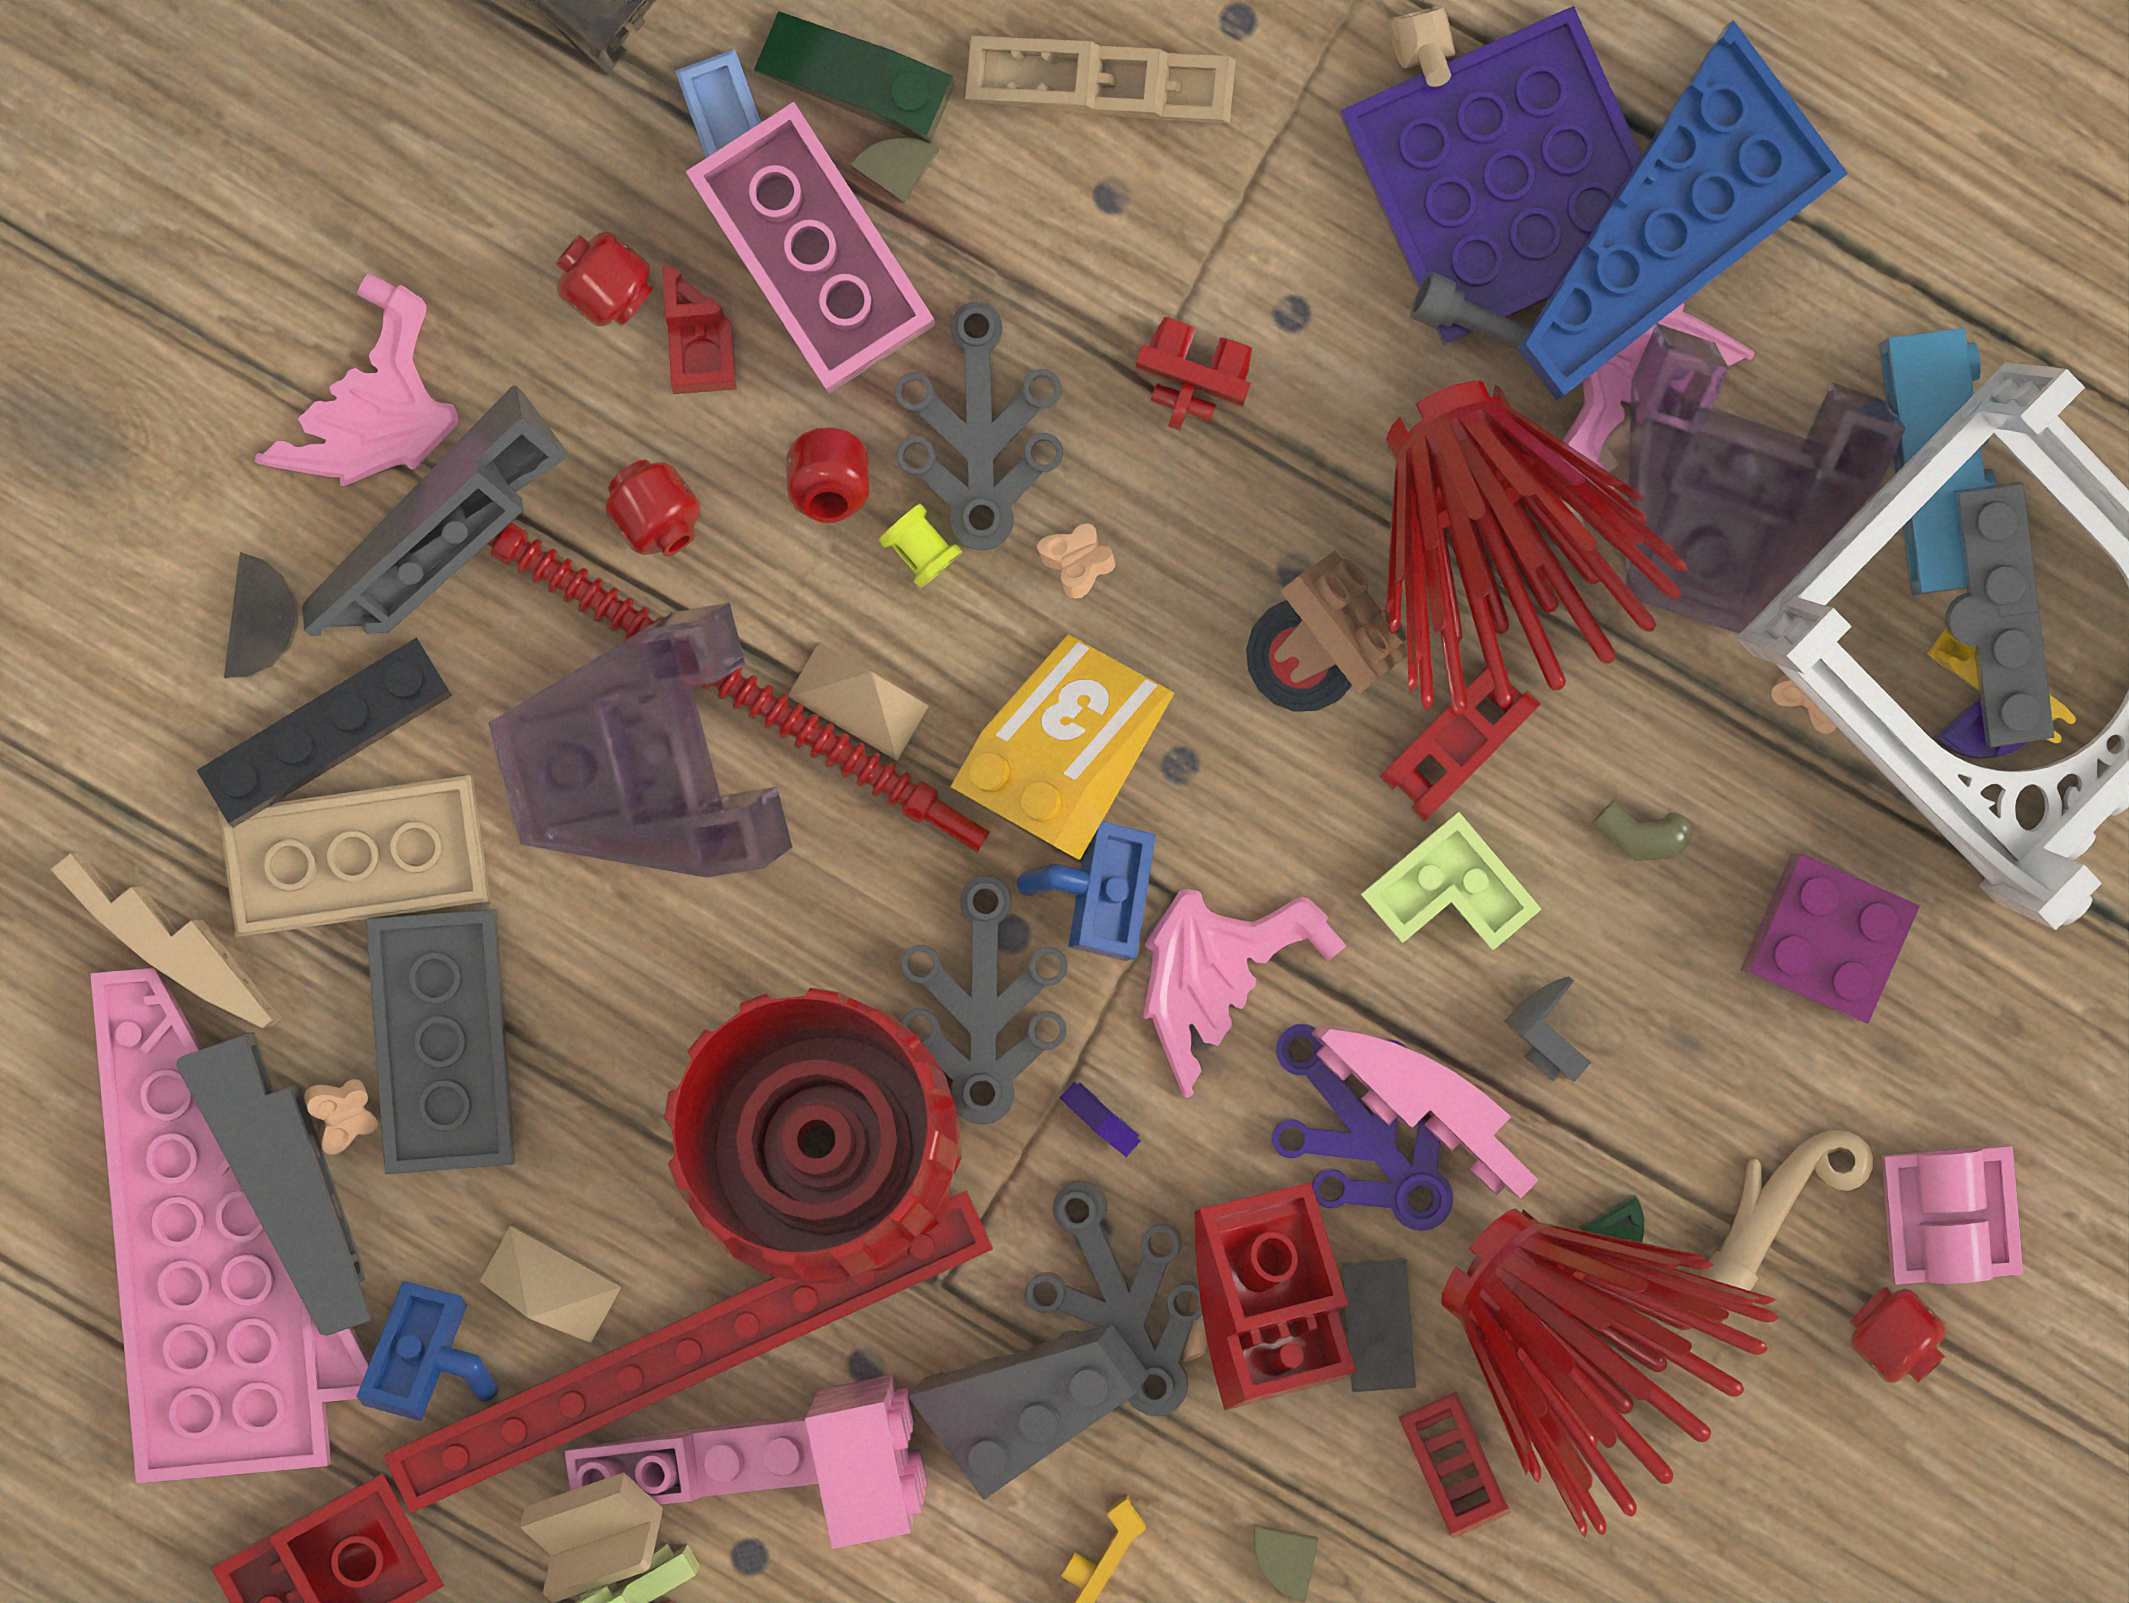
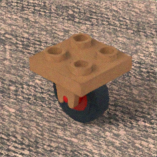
[1246,551,1407,712]

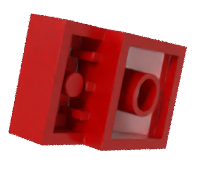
[1195,1182,1356,1411]
[210,1473,444,1603]

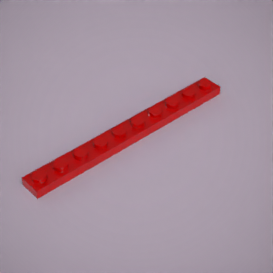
[383,1190,993,1514]

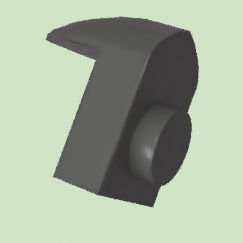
[1504,976,1591,1082]

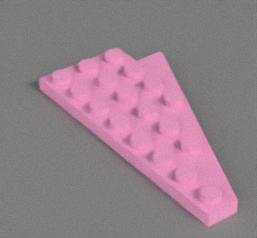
[90,967,371,1483]

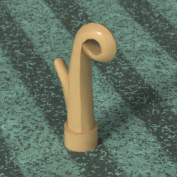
[1699,1130,1873,1291]

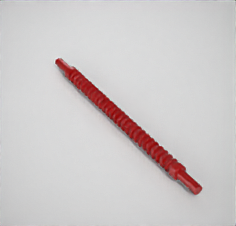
[487,522,990,853]

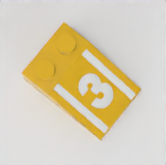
[950,634,1175,860]

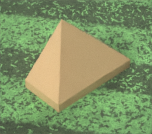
[788,642,929,761]
[479,1225,622,1343]

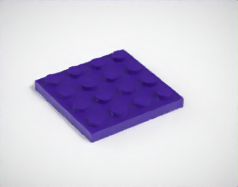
[1339,6,1641,346]

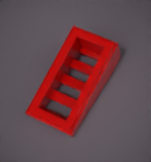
[1398,1391,1511,1538]

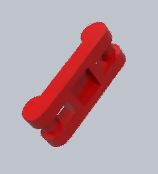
[1379,667,1541,821]

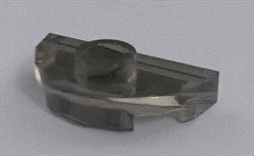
[224,552,298,679]

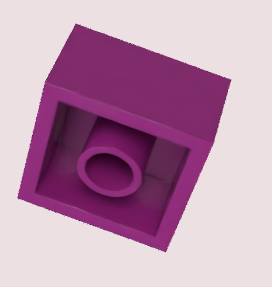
[1740,854,1920,1024]

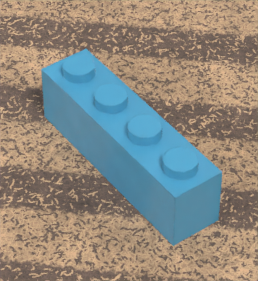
[1879,328,1996,596]

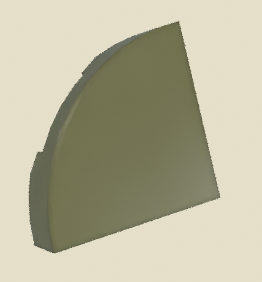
[850,137,939,203]
[1254,1524,1318,1603]

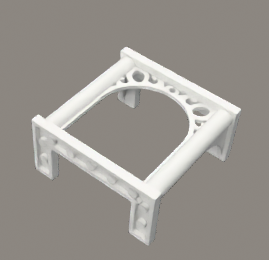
[1736,362,2129,930]

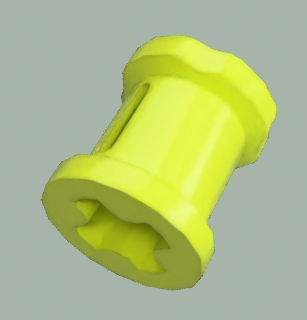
[878,504,962,588]

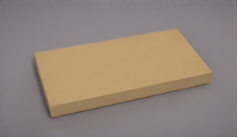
[218,775,491,937]

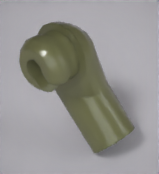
[1593,800,1692,861]

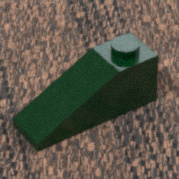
[754,11,954,144]

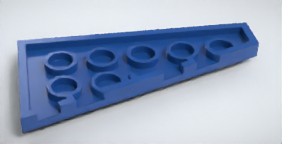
[1517,20,1848,400]

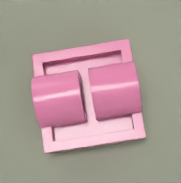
[1881,1145,2023,1285]

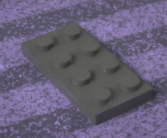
[366,909,515,1174]

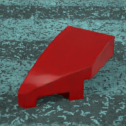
[662,266,737,394]

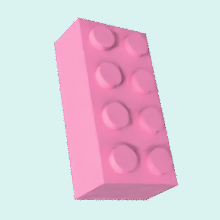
[686,102,935,394]
[805,1374,928,1549]

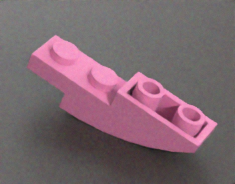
[1311,1024,1538,1198]
[565,1418,818,1505]

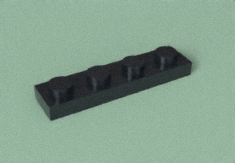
[197,637,452,828]

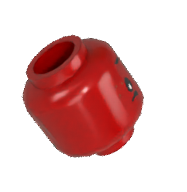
[555,232,653,327]
[786,427,870,523]
[606,459,701,556]
[1850,1287,1947,1383]

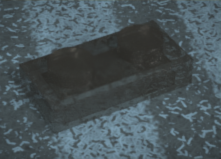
[1341,1258,1416,1392]

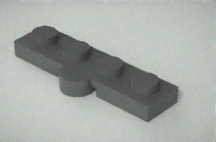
[1945,482,2055,747]

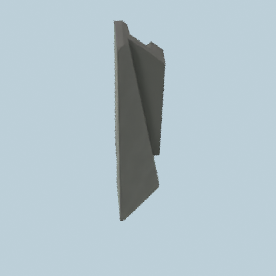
[302,385,567,636]
[176,1032,372,1336]

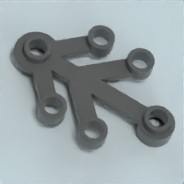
[895,302,1063,551]
[901,875,1068,1125]
[1026,1180,1202,1416]

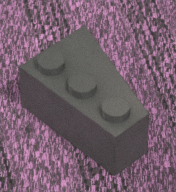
[908,1323,1149,1500]

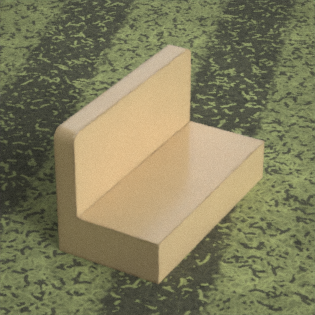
[520,1472,663,1603]

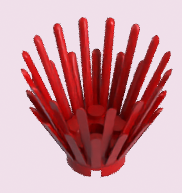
[1385,381,1688,715]
[1441,1208,1779,1537]

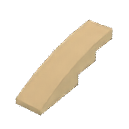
[965,36,1236,124]
[50,853,282,1028]

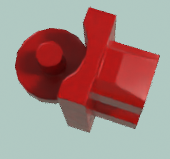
[1135,317,1252,431]

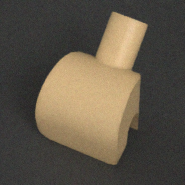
[1388,6,1456,87]

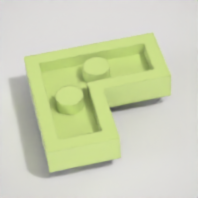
[1360,812,1542,951]
[575,1544,700,1603]

